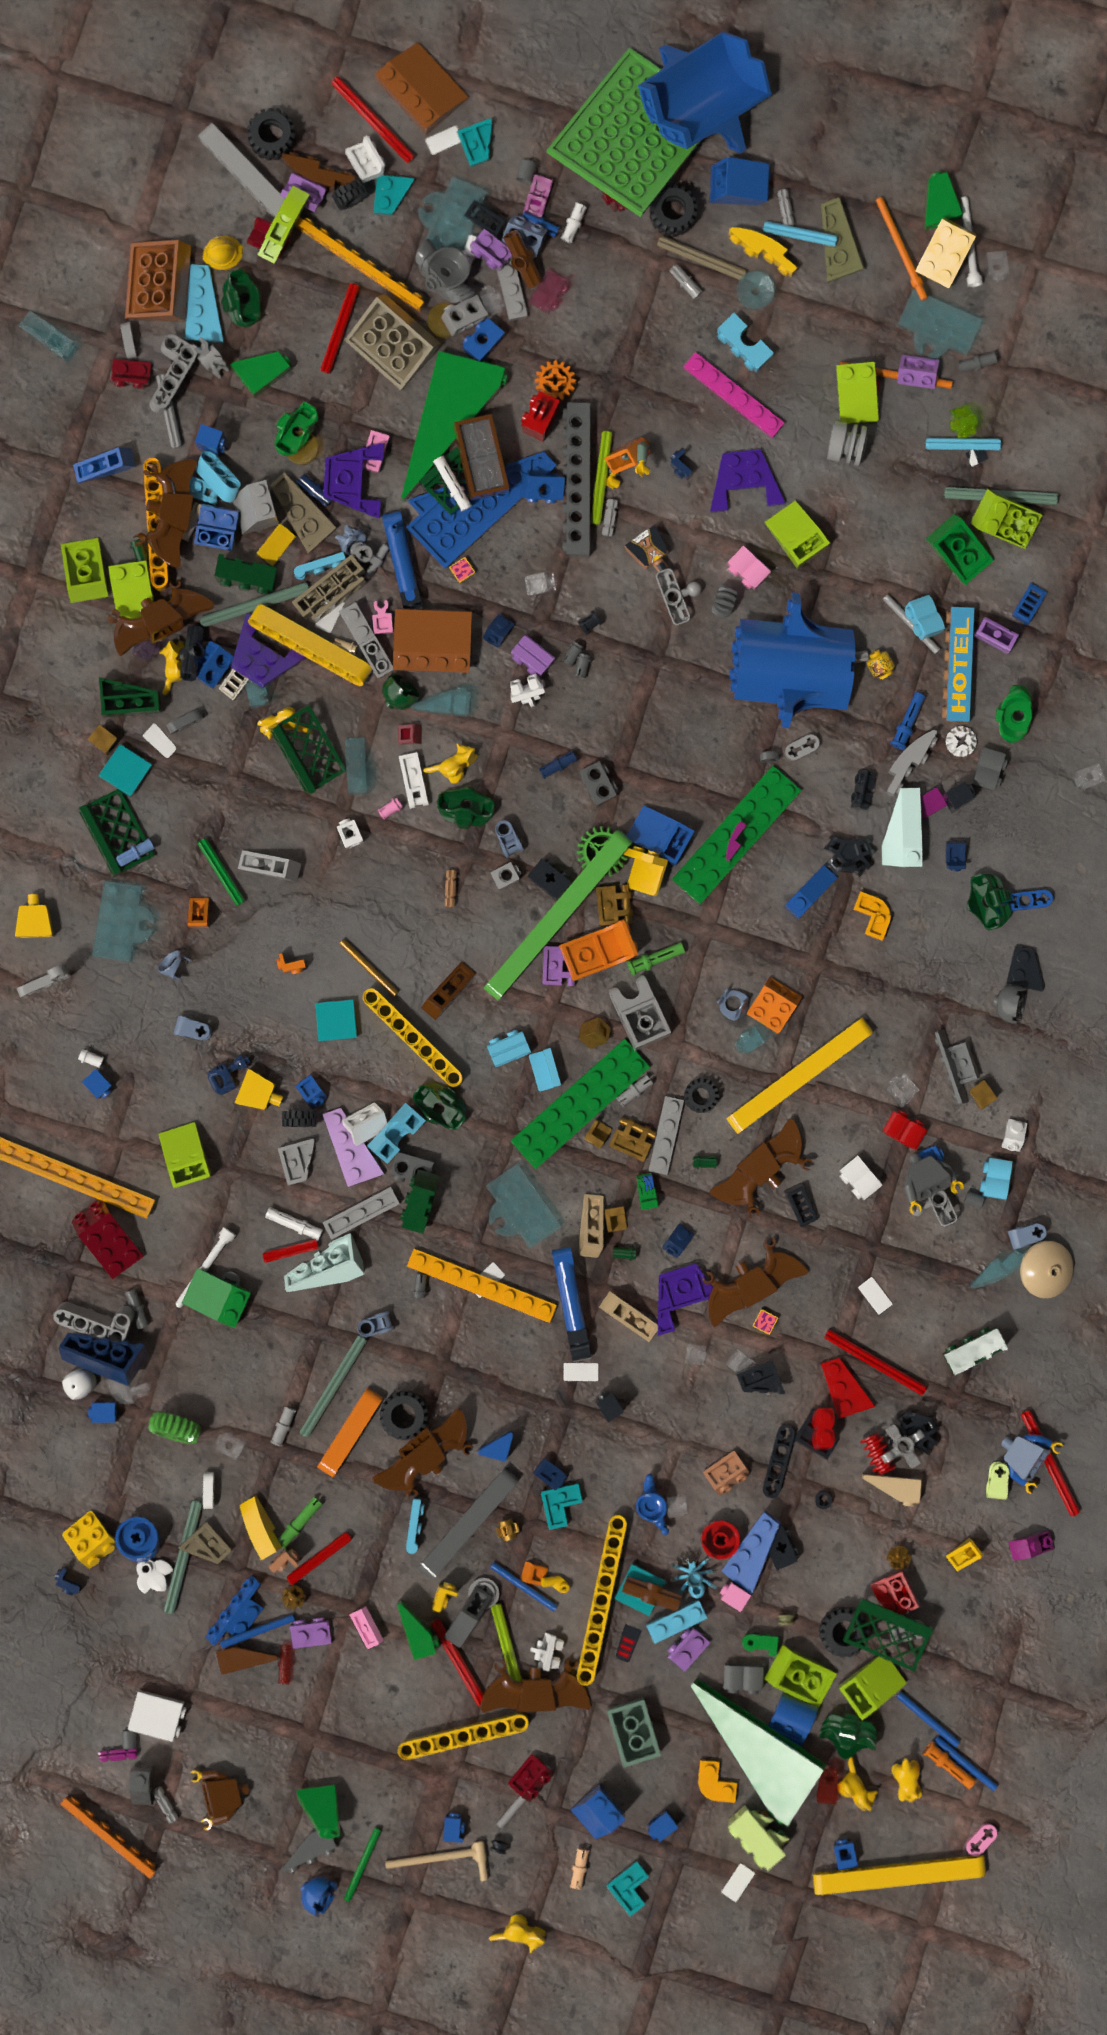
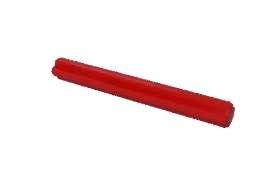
[320,283,359,374]
[431,1619,484,1706]

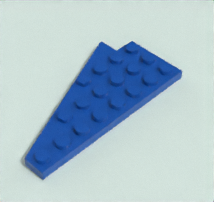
[406,452,557,570]

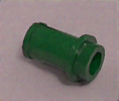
[130,539,149,562]
[693,1154,717,1170]
[612,1246,636,1261]

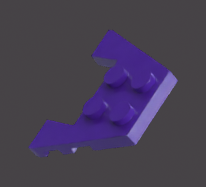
[323,443,384,518]
[710,449,785,513]
[231,613,307,688]
[657,1264,713,1336]

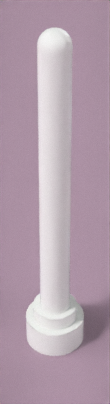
[961,196,983,287]
[176,1227,236,1308]

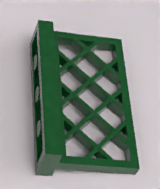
[419,446,507,516]
[268,705,347,795]
[78,789,155,878]
[843,1597,934,1672]

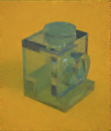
[245,680,270,709]
[734,1027,765,1055]

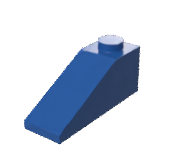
[73,447,136,483]
[784,865,837,919]

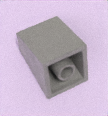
[233,480,279,535]

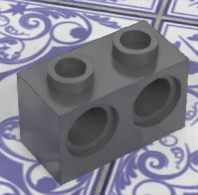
[579,761,618,807]
[390,1152,434,1182]

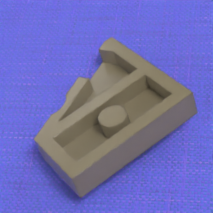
[178,1522,232,1564]

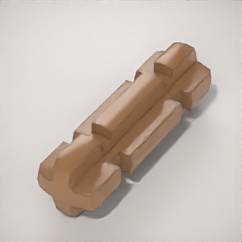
[444,870,457,907]

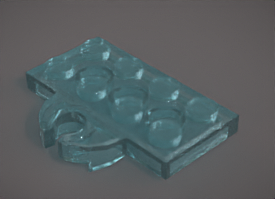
[418,177,487,251]
[897,289,982,359]
[92,881,156,963]
[486,1164,561,1249]

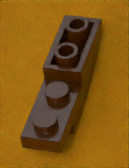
[282,152,356,192]

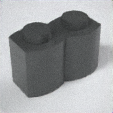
[971,747,1008,791]
[724,1664,763,1694]

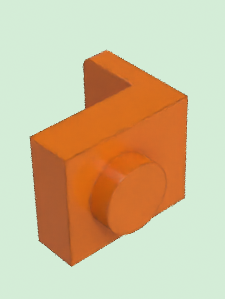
[276,953,306,975]

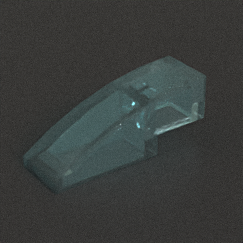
[18,311,79,363]
[969,1249,1023,1289]

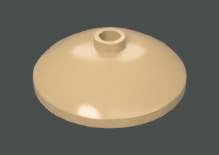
[1020,1241,1074,1298]

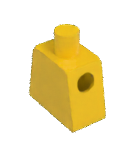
[15,894,54,938]
[235,1069,283,1110]

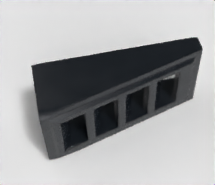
[464,199,506,237]
[784,1183,818,1227]

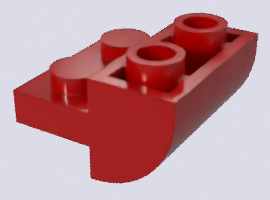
[870,1570,920,1614]

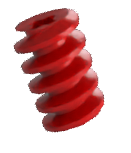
[860,1432,897,1475]

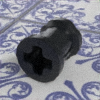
[577,610,602,635]

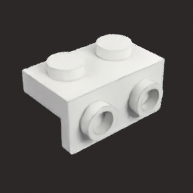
[345,136,386,183]

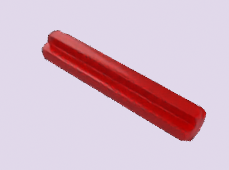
[262,1240,319,1263]

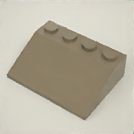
[345,294,441,390]

